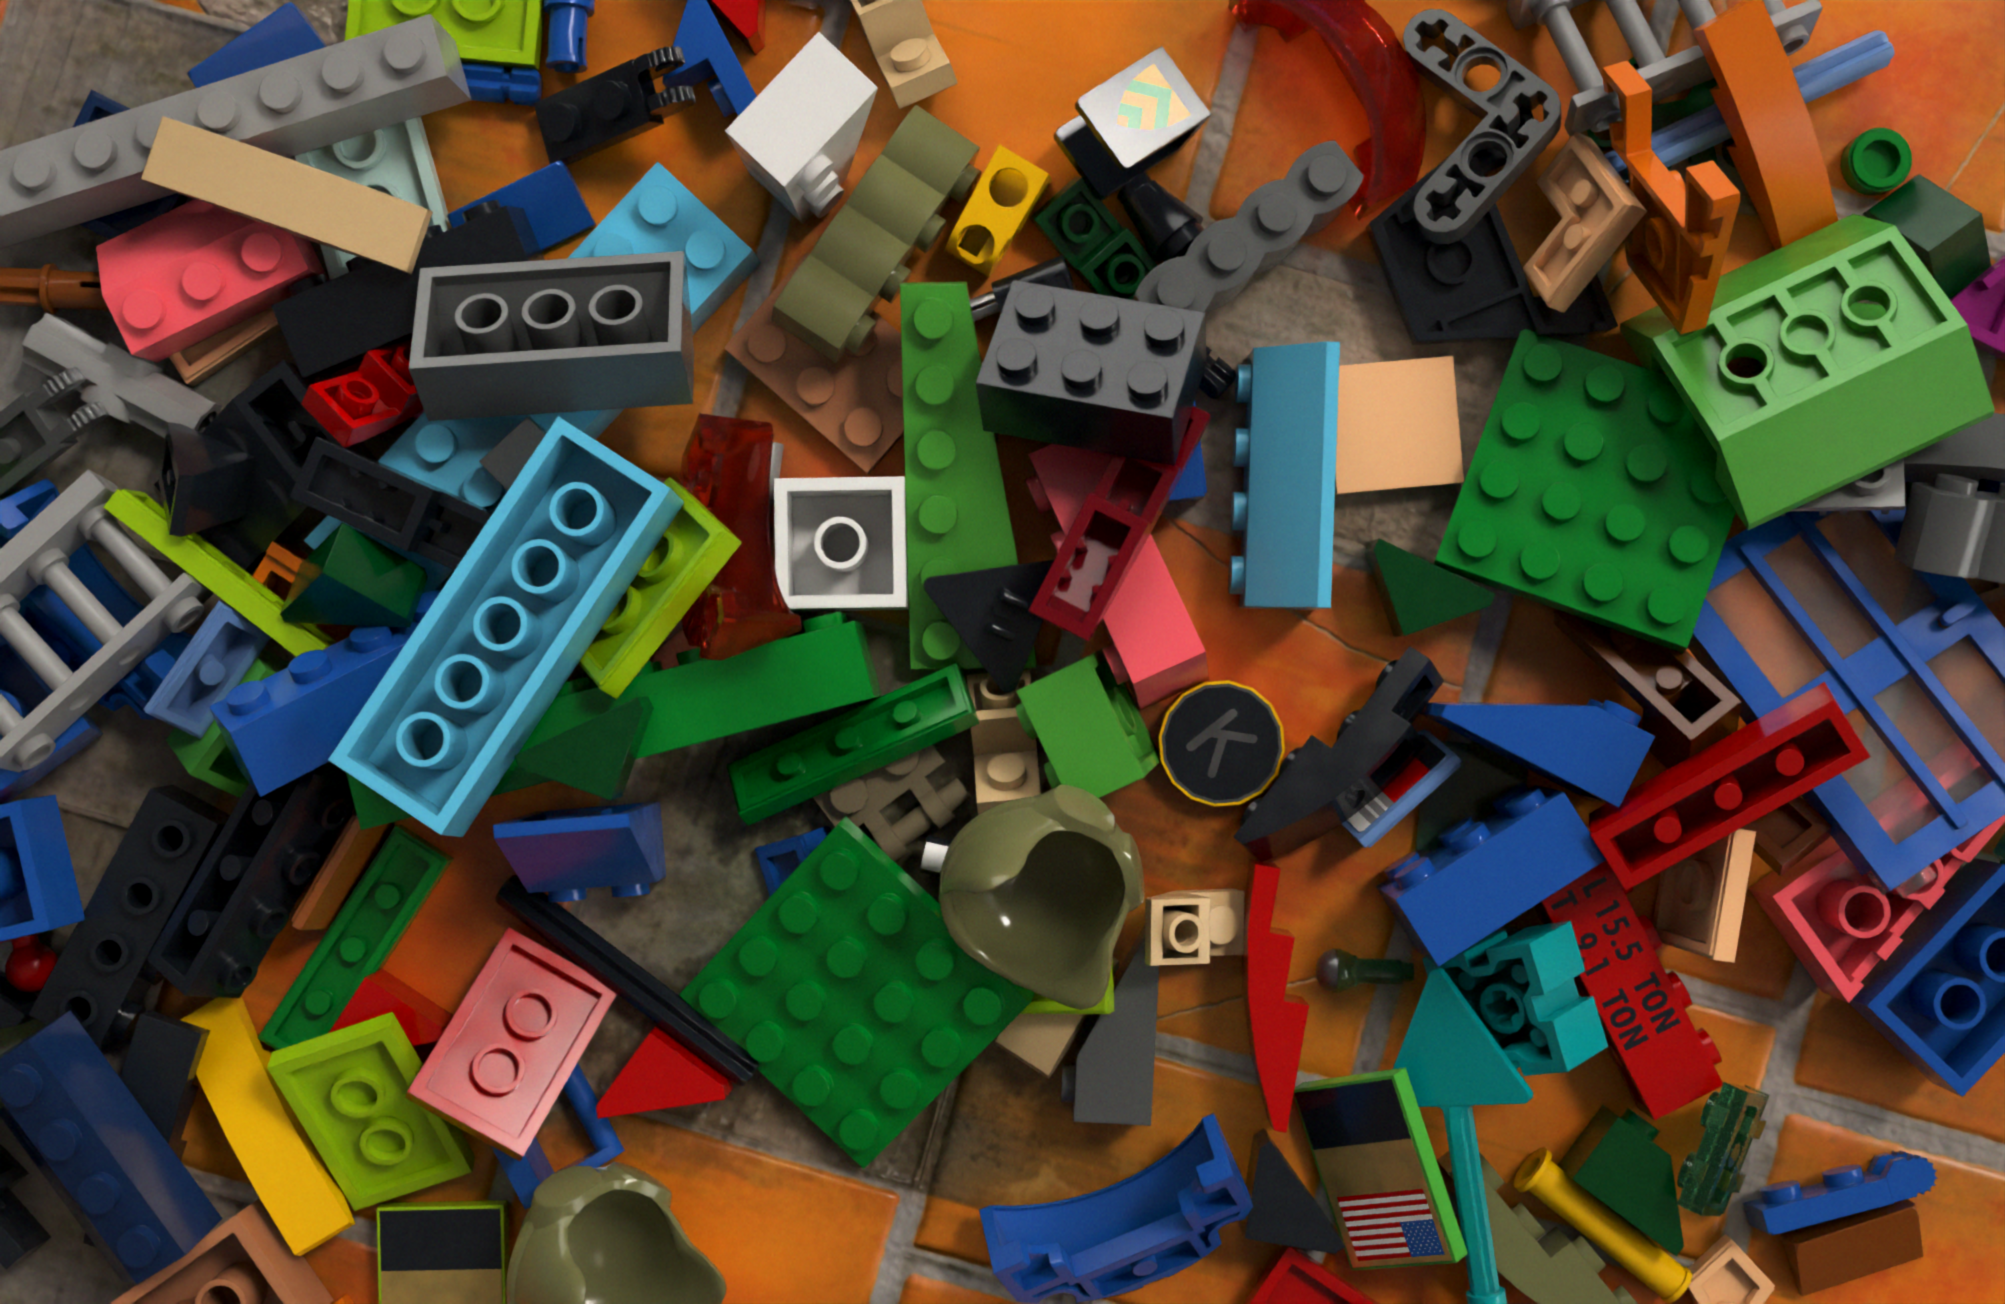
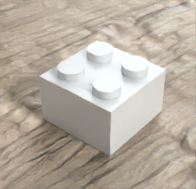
[774,476,909,612]

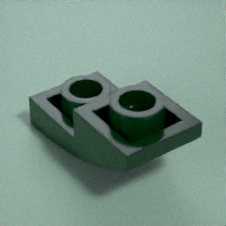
[1029,176,1158,300]

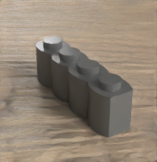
[1132,141,1364,312]
[1894,474,2005,584]

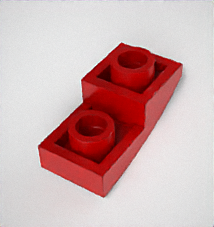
[301,339,423,448]

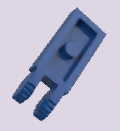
[1743,1151,1938,1235]

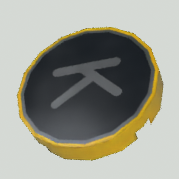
[1158,680,1285,807]

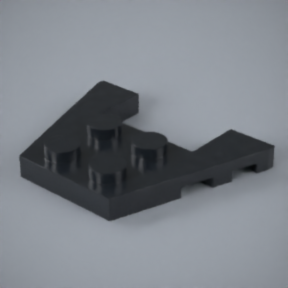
[1366,106,1618,345]

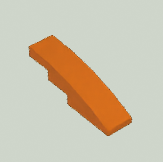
[1692,0,1838,250]

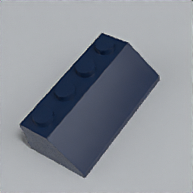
[0,1010,223,1285]

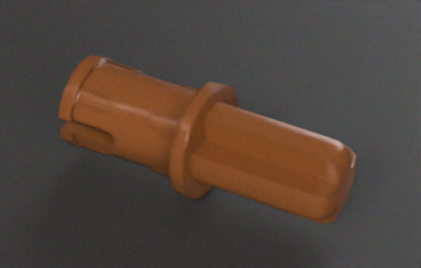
[0,263,110,314]

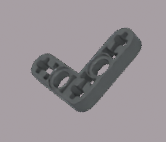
[1403,9,1562,244]

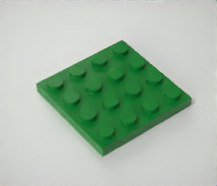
[1434,329,1736,653]
[679,816,1035,1169]

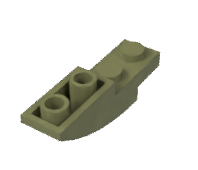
[1437,1151,1638,1304]

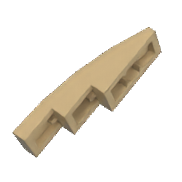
[141,116,433,274]

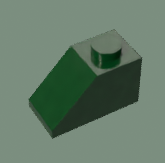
[1558,1105,1684,1257]

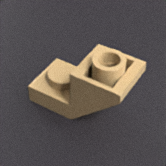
[849,0,958,109]
[967,670,1041,815]
[1145,889,1245,966]

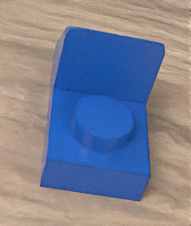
[662,0,757,117]

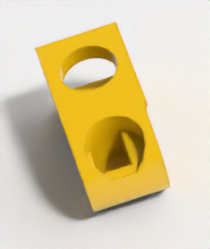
[945,144,1052,277]

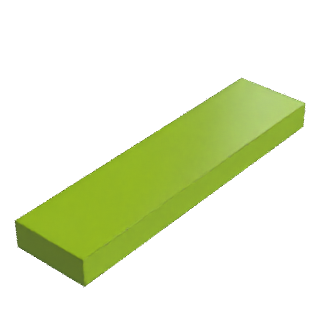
[103,489,337,657]

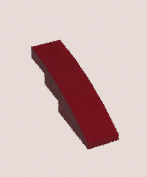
[1028,406,1211,642]

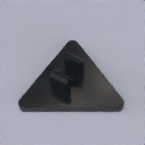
[923,559,1054,692]

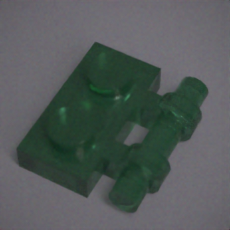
[1677,1082,1770,1216]

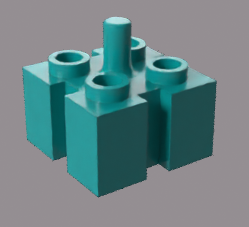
[1422,921,1608,1076]

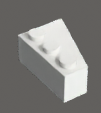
[725,32,878,224]

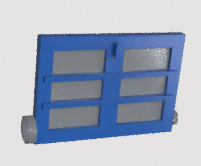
[1688,506,2005,899]

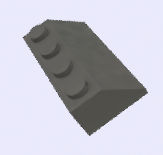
[409,251,694,421]

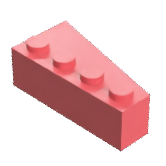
[1024,443,1209,710]
[1749,742,2005,1003]

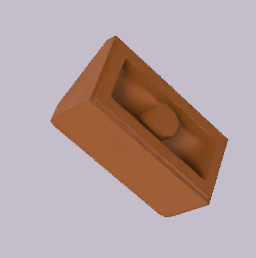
[290,806,395,930]
[1780,1199,1923,1296]

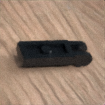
[533,46,696,165]

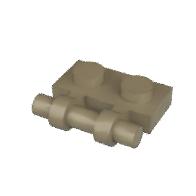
[813,744,972,862]

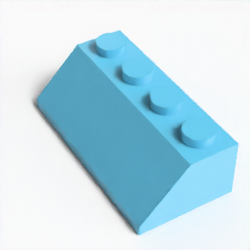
[1228,341,1340,611]

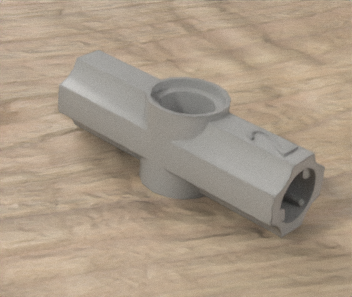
[21,313,222,439]

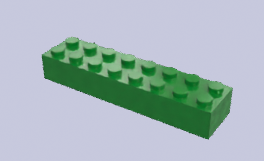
[346,612,882,830]

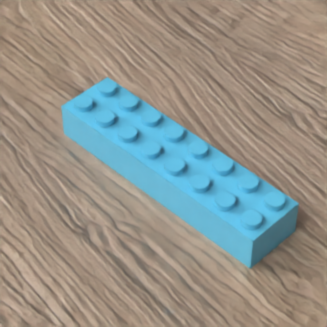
[304,161,761,594]

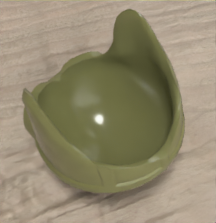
[939,785,1145,1010]
[506,1162,727,1304]

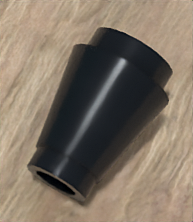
[1117,172,1204,262]

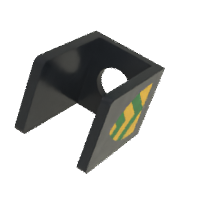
[1054,46,1211,200]

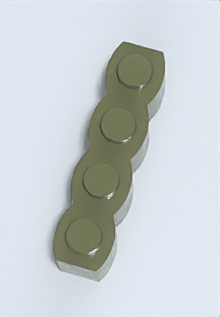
[771,105,981,363]

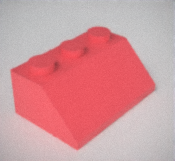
[96,199,328,363]

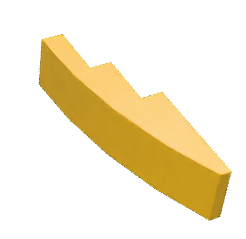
[180,996,356,1256]

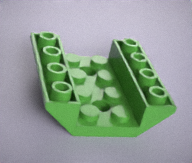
[1620,214,1995,530]

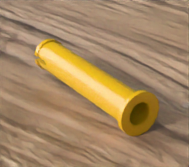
[1513,1147,1692,1303]

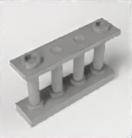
[1506,0,1823,137]
[0,469,214,772]

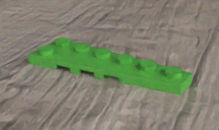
[900,282,1036,669]

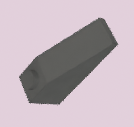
[1061,925,1160,1126]

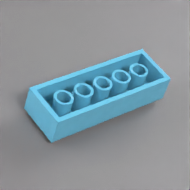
[328,416,685,837]

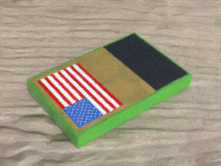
[1293,1067,1468,1271]

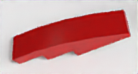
[1242,859,1309,1133]

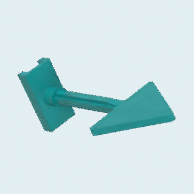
[1393,967,1533,1304]

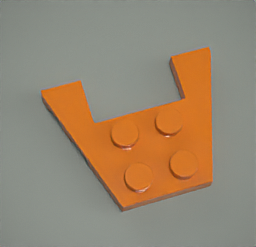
[1602,60,1740,335]

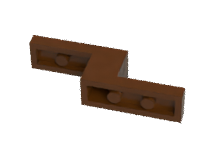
[1554,610,1832,876]

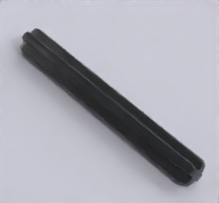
[495,875,759,1086]

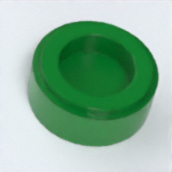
[1841,128,1912,196]

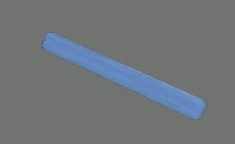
[1604,30,1895,183]

